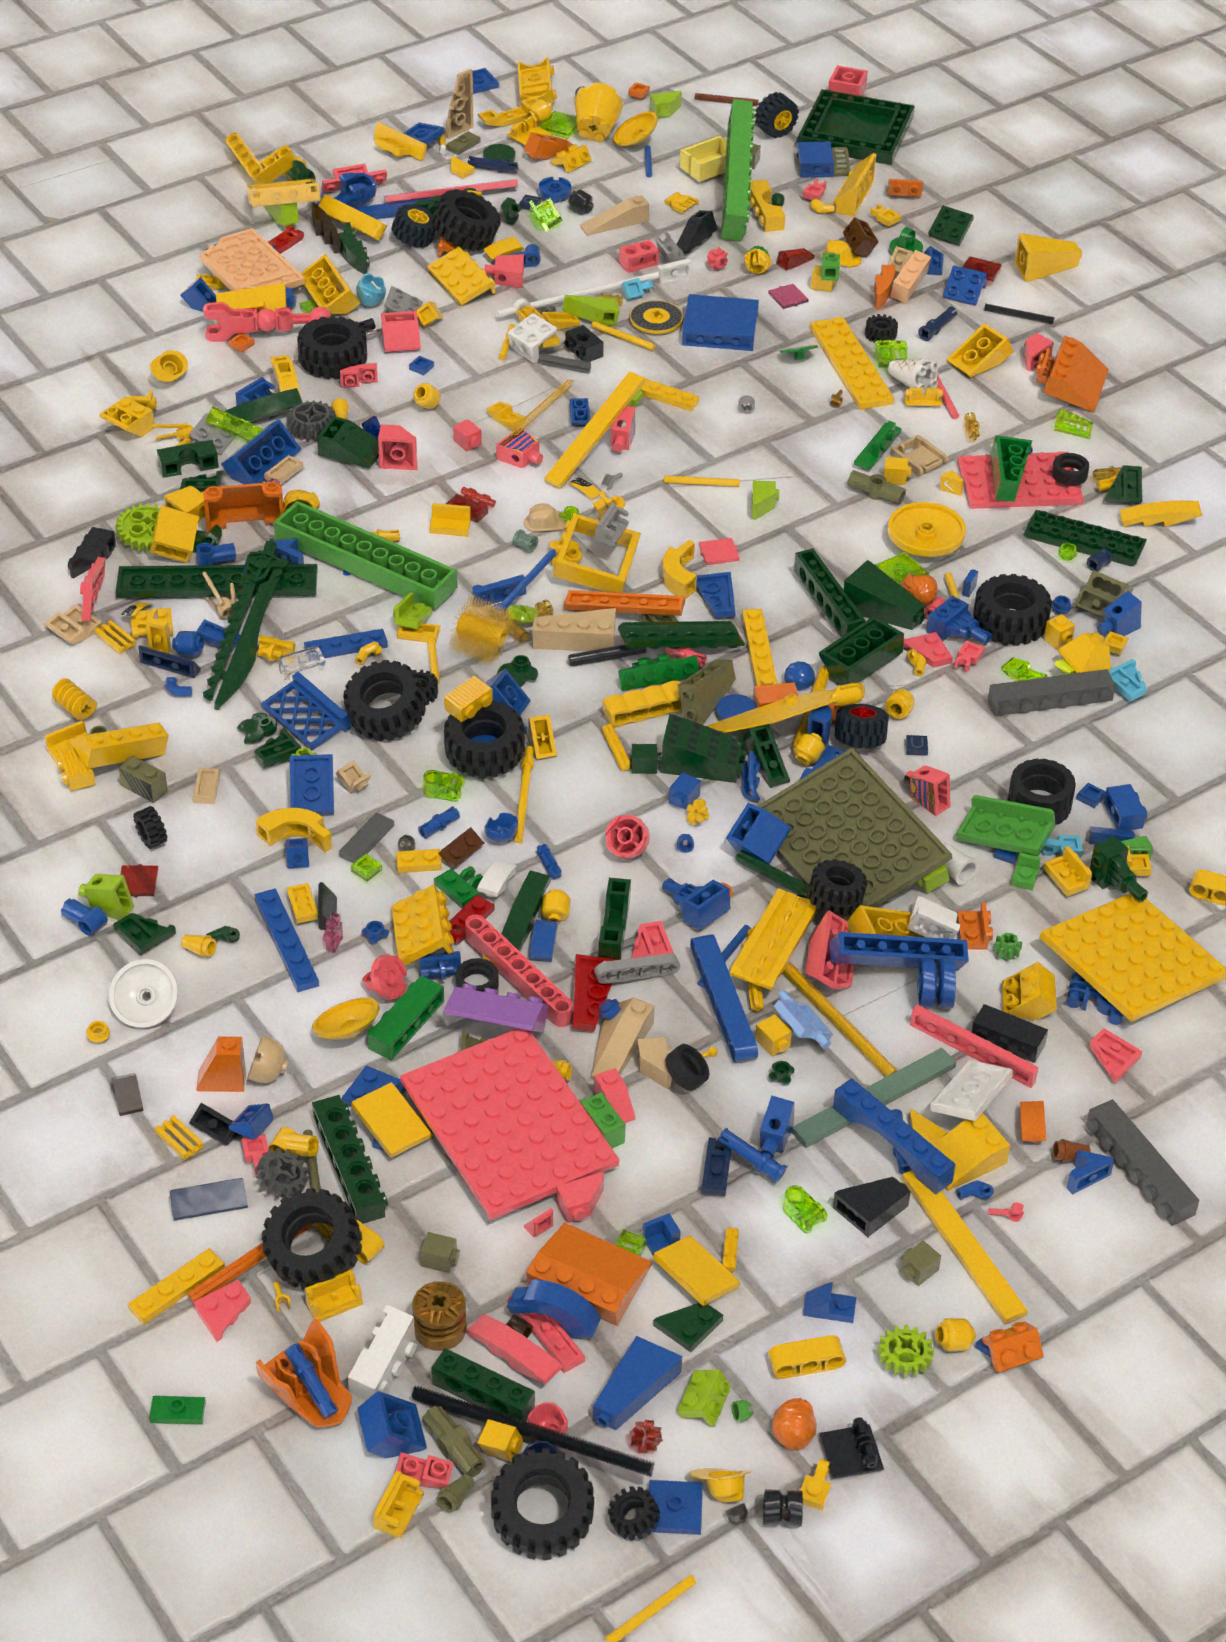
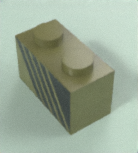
[119,756,168,803]

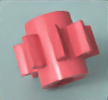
[707,247,728,270]

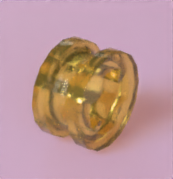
[535,599,554,617]

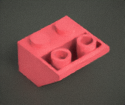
[381,311,421,352]

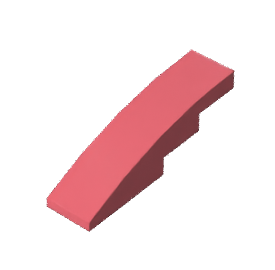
[467,1314,563,1384]

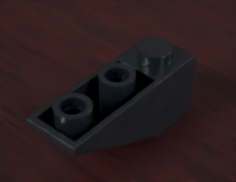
[677,210,718,254]
[68,527,116,578]

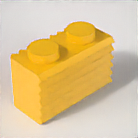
[444,675,493,722]
[56,746,95,791]

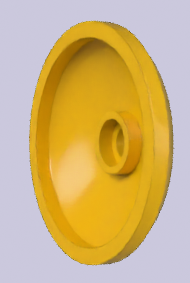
[613,111,658,147]
[312,998,380,1040]

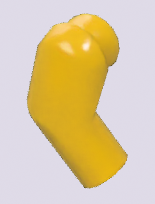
[810,199,834,214]
[355,642,382,665]
[907,649,926,676]

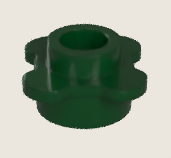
[768,1061,795,1084]

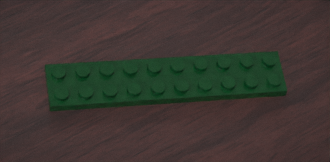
[116,564,318,598]

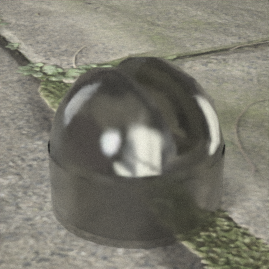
[398,834,416,851]
[725,1503,748,1525]

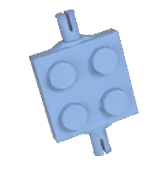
[774,990,833,1049]

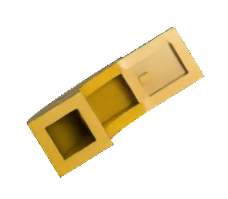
[662,540,697,599]
[255,808,332,852]

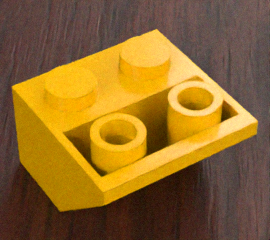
[99,397,154,437]
[1002,962,1057,1020]

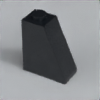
[833,1177,911,1237]

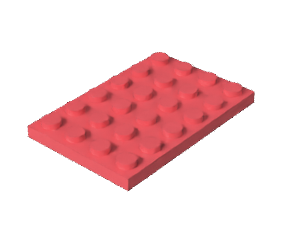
[957,451,1084,509]

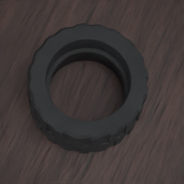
[1007,758,1076,825]

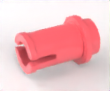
[925,597,945,618]

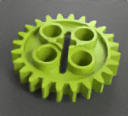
[116,503,160,553]

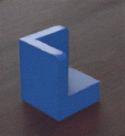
[642,1213,681,1256]

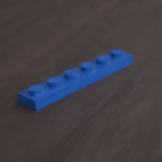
[254,888,319,993]

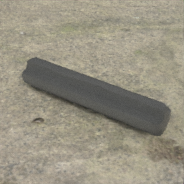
[539,353,591,373]

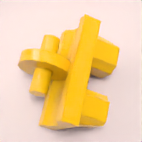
[592,490,626,521]
[257,635,296,664]

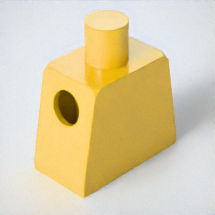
[164,486,205,521]

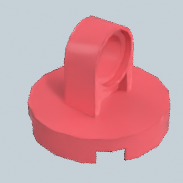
[362,954,407,1000]

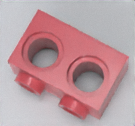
[619,240,659,273]

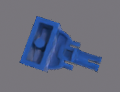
[926,595,992,645]
[662,878,730,930]

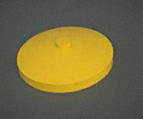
[888,502,966,557]

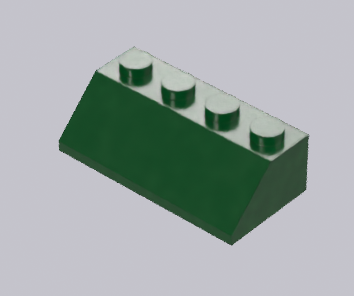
[819,616,904,685]

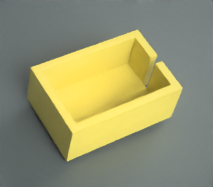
[680,135,727,182]

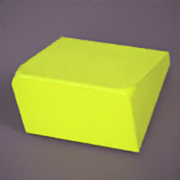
[1055,659,1076,675]

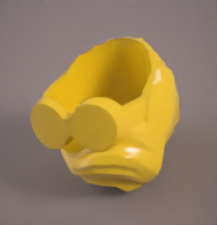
[283,489,320,512]

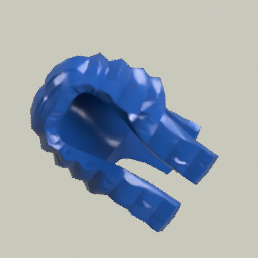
[334,172,377,208]

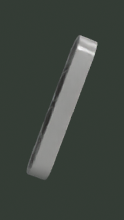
[594,953,680,984]

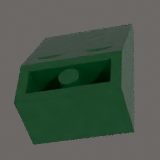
[317,416,379,468]

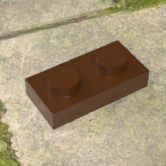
[438,827,485,869]

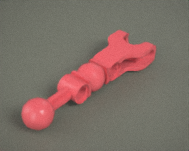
[203,302,331,342]

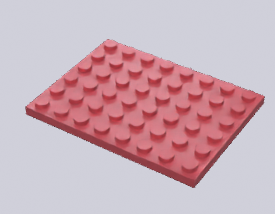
[400,1028,620,1221]

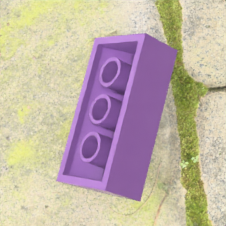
[443,983,549,1032]

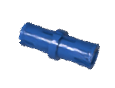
[418,806,460,839]

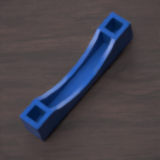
[833,1078,956,1195]

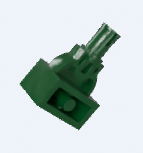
[1090,836,1148,902]

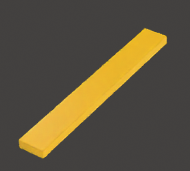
[544,371,646,489]
[902,1170,1028,1325]

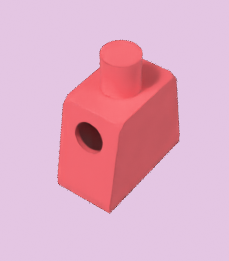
[484,254,524,288]

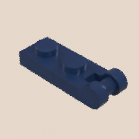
[701,1137,732,1196]

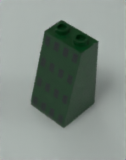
[661,714,746,783]

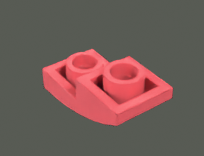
[340,363,378,387]
[394,1452,454,1488]

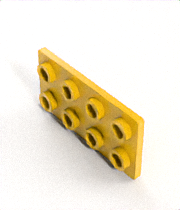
[216,283,286,324]

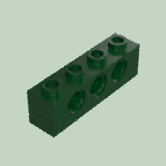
[431,1348,535,1421]

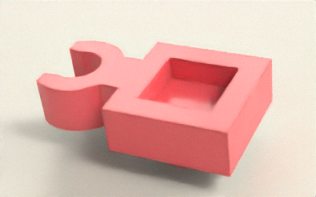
[802,179,827,201]
[955,640,985,672]

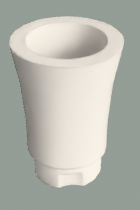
[941,841,979,885]

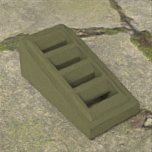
[831,147,850,176]

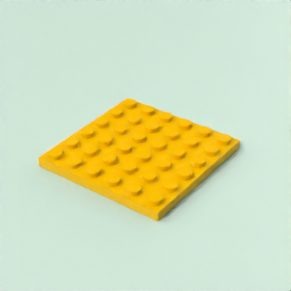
[1039,893,1226,1022]

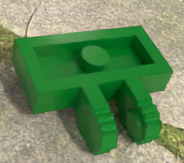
[434,866,483,908]

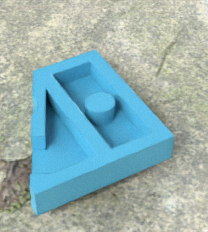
[1109,659,1147,702]

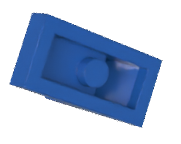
[274,539,304,564]
[1067,1150,1114,1195]
[803,1282,857,1323]

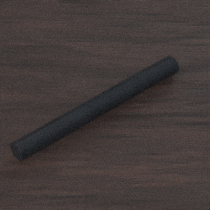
[984,304,1055,324]

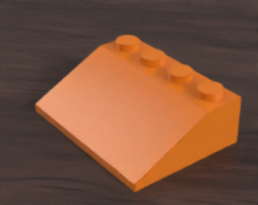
[1043,336,1109,412]
[526,1222,653,1326]

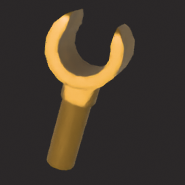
[830,390,843,408]

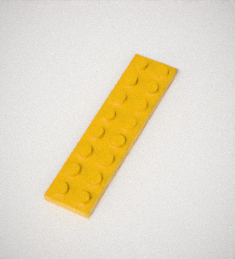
[810,317,894,410]

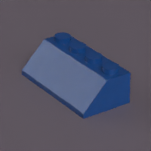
[221,419,301,484]

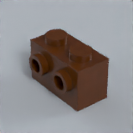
[843,217,879,258]

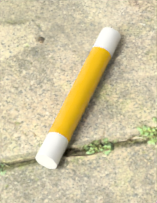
[438,123,446,155]

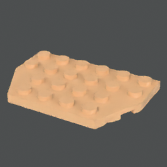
[200,228,305,292]

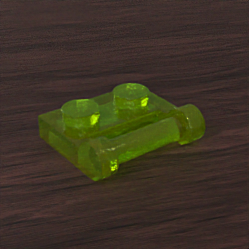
[875,340,908,368]

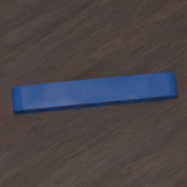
[690,934,758,1063]

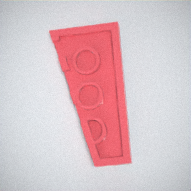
[80,557,106,621]

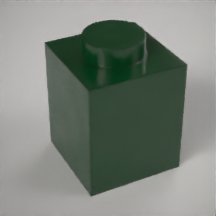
[631,744,662,774]

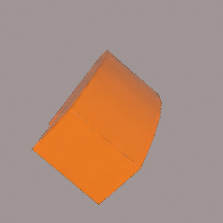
[874,265,895,309]

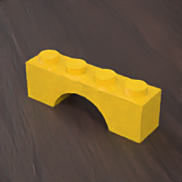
[748,179,786,232]

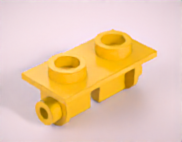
[904,387,943,407]

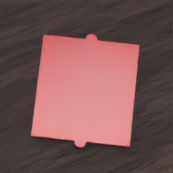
[699,538,740,565]

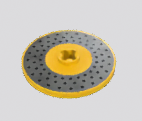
[630,300,683,334]

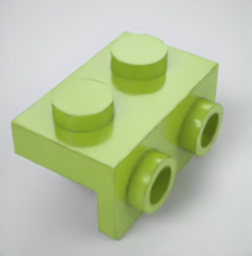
[677,1369,731,1426]

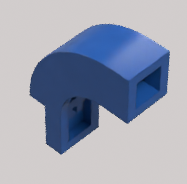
[507,1280,601,1338]

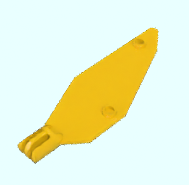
[705,682,865,733]

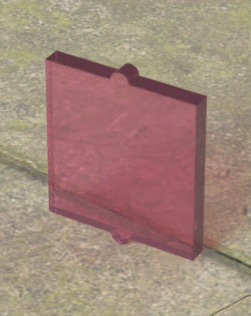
[768,284,808,309]

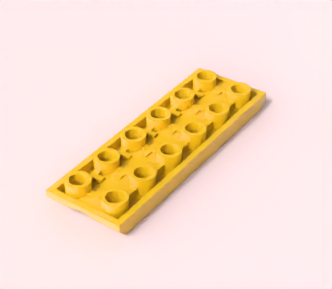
[730,888,818,990]

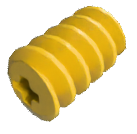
[52,678,97,720]

